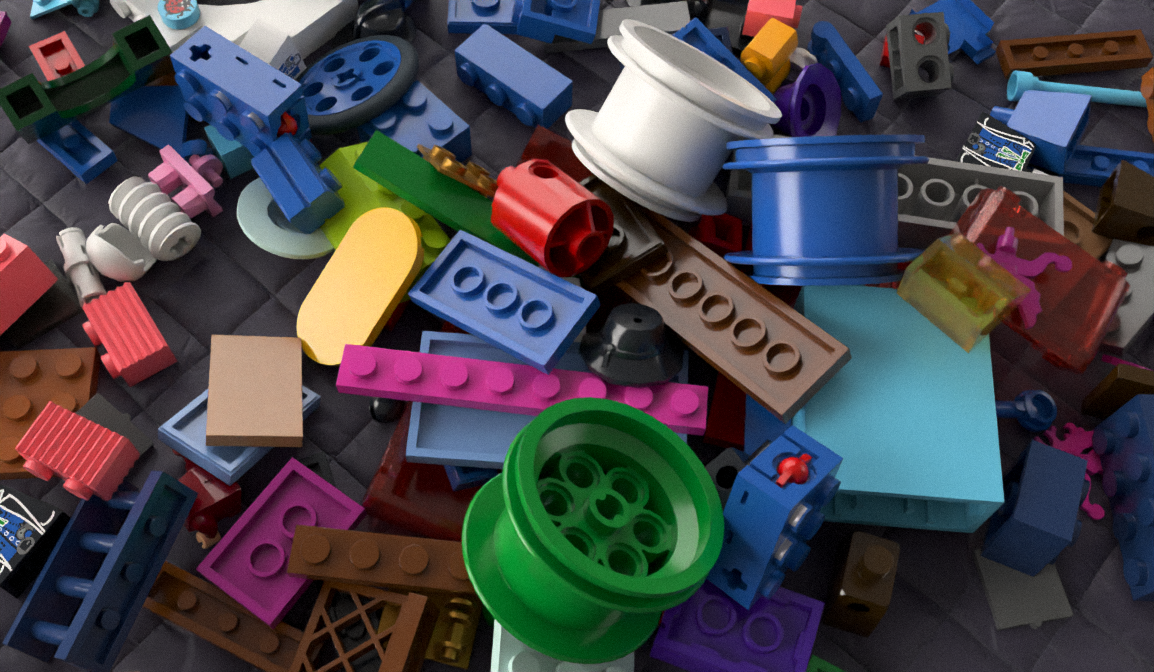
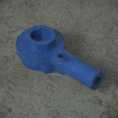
[995,390,1057,433]

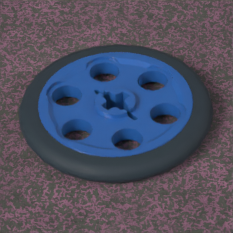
[295,35,419,135]

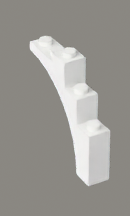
[109,0,359,60]

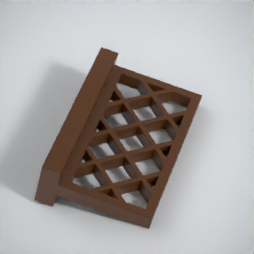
[289,581,440,672]

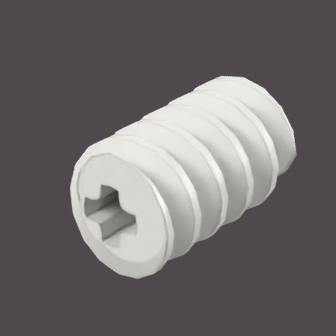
[108,176,201,261]

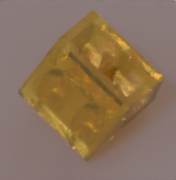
[897,232,1031,353]

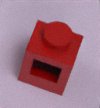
[688,213,742,264]

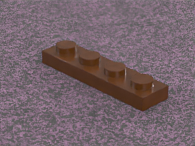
[995,29,1153,79]
[287,524,478,597]
[142,561,327,672]

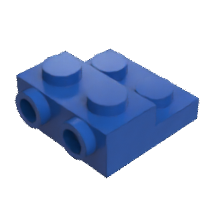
[510,0,600,44]

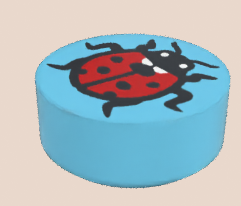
[158,0,200,29]

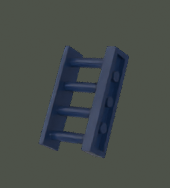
[2,470,199,672]

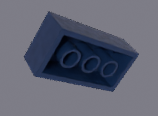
[1092,394,1154,601]

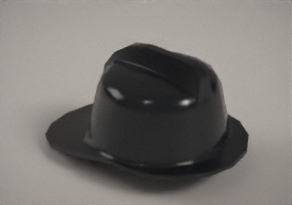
[332,0,416,60]

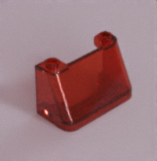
[921,186,1130,375]

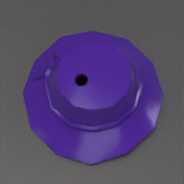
[774,63,841,137]

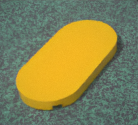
[297,207,424,366]

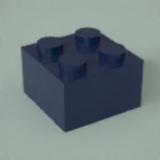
[980,440,1090,577]

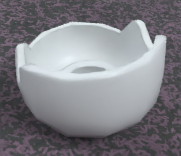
[86,223,157,282]

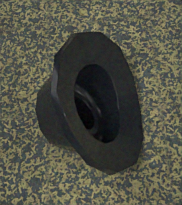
[579,303,684,388]

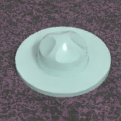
[237,178,335,259]

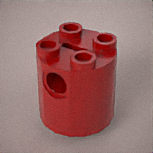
[491,159,614,277]

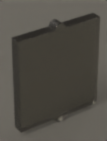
[5,259,84,350]

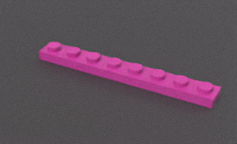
[336,344,708,436]

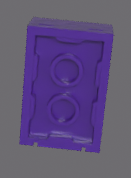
[649,579,825,672]

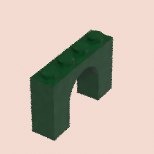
[0,15,173,144]

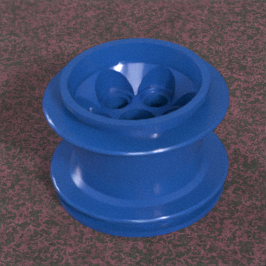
[722,134,929,286]

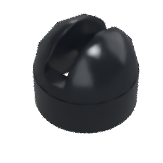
[368,396,406,423]

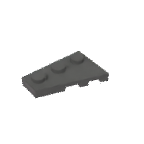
[1078,239,1154,357]

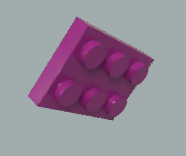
[196,457,367,630]

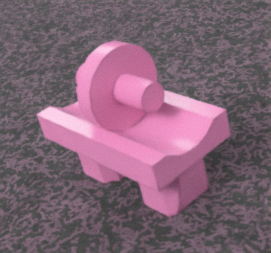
[148,144,223,219]

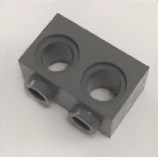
[886,12,954,100]

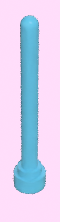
[1007,70,1147,108]

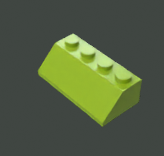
[319,141,451,303]

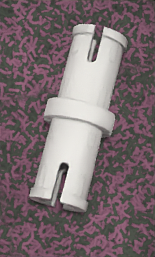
[56,227,107,307]

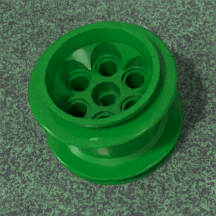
[462,397,724,664]

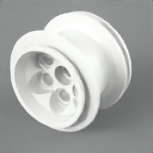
[565,19,782,222]

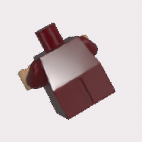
[178,465,241,549]

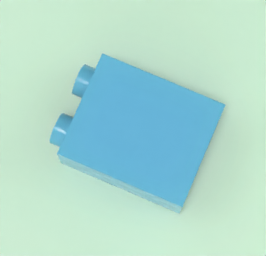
[791,279,1004,533]

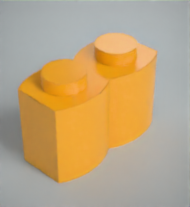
[740,18,798,94]

